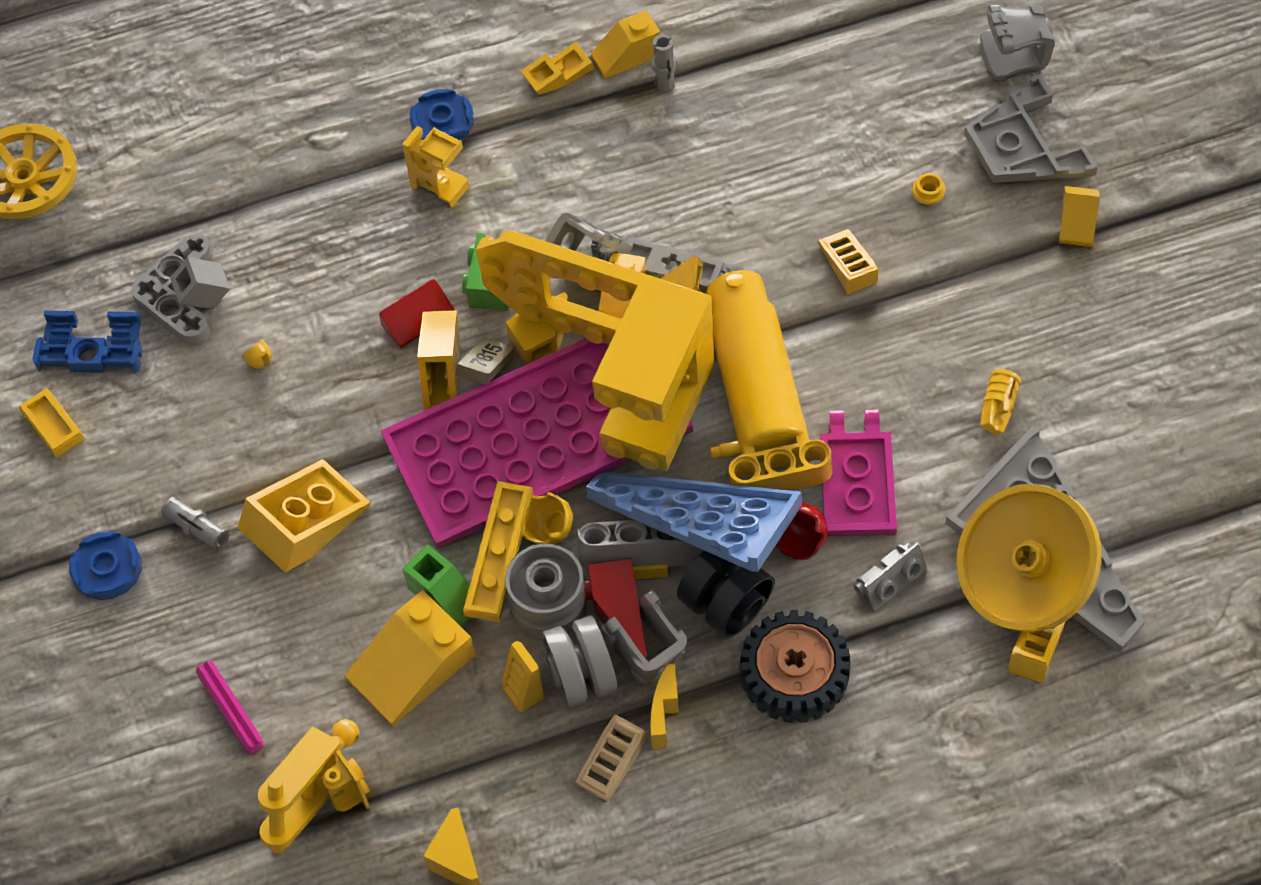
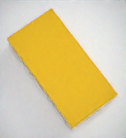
[18,388,85,458]

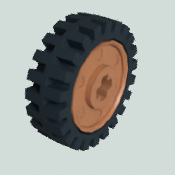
[740,610,850,723]

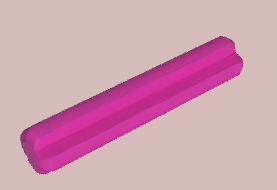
[196,661,264,754]

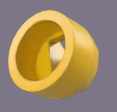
[241,340,272,369]

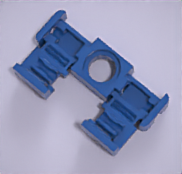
[32,311,143,373]

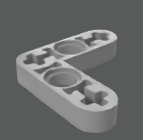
[131,233,213,346]

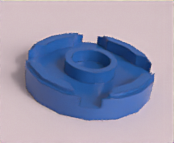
[410,89,474,140]
[69,531,142,600]

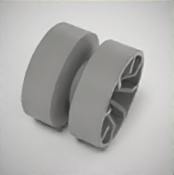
[506,544,587,640]

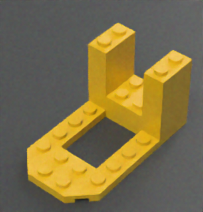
[476,230,714,471]

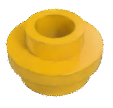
[912,173,946,205]

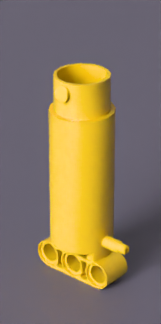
[706,270,832,491]

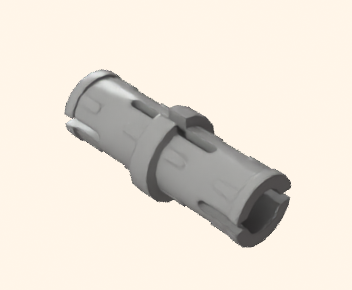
[651,34,677,92]
[161,497,229,551]

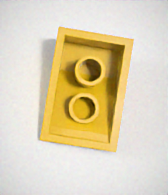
[237,459,371,573]
[344,590,476,727]

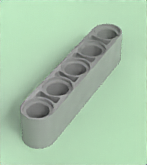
[578,520,704,569]

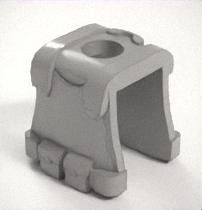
[980,4,1055,80]
[545,213,631,294]
[600,590,687,686]

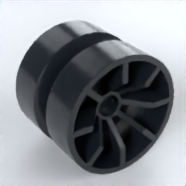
[677,551,775,638]

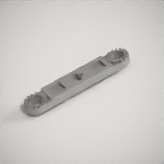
[591,232,747,293]

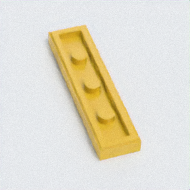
[463,481,533,622]

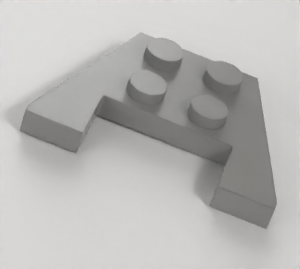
[964,74,1098,183]

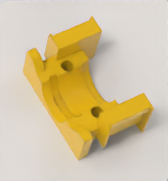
[402,126,470,209]

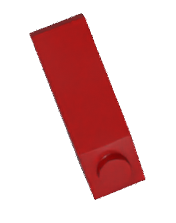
[584,558,647,660]

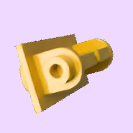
[322,750,370,812]

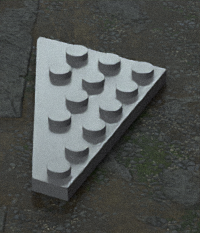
[945,426,1145,653]

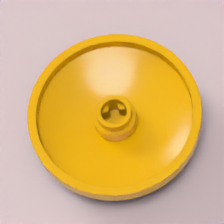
[956,484,1102,632]

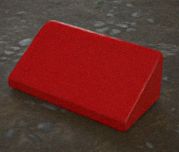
[379,279,455,348]

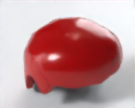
[776,502,828,560]

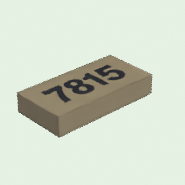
[456,337,515,385]

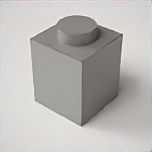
[170,257,230,310]

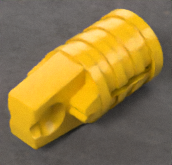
[980,369,1021,435]

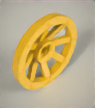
[0,124,77,219]

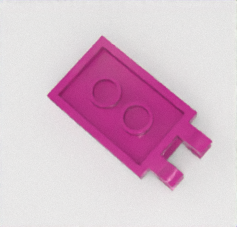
[820,410,897,537]

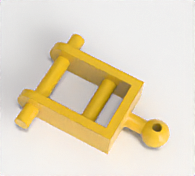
[258,719,359,854]

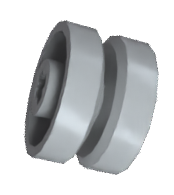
[542,615,618,709]

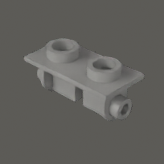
[854,542,927,612]

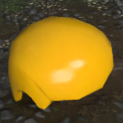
[522,492,573,545]

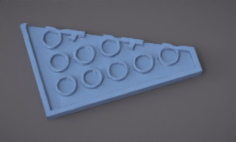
[586,472,802,572]

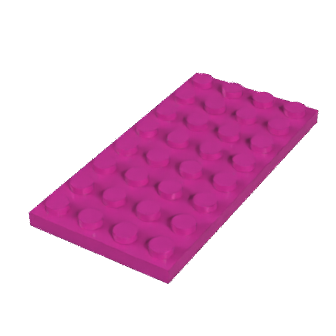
[381,338,693,549]

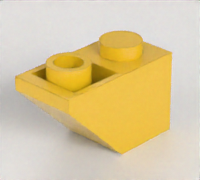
[505,292,569,365]

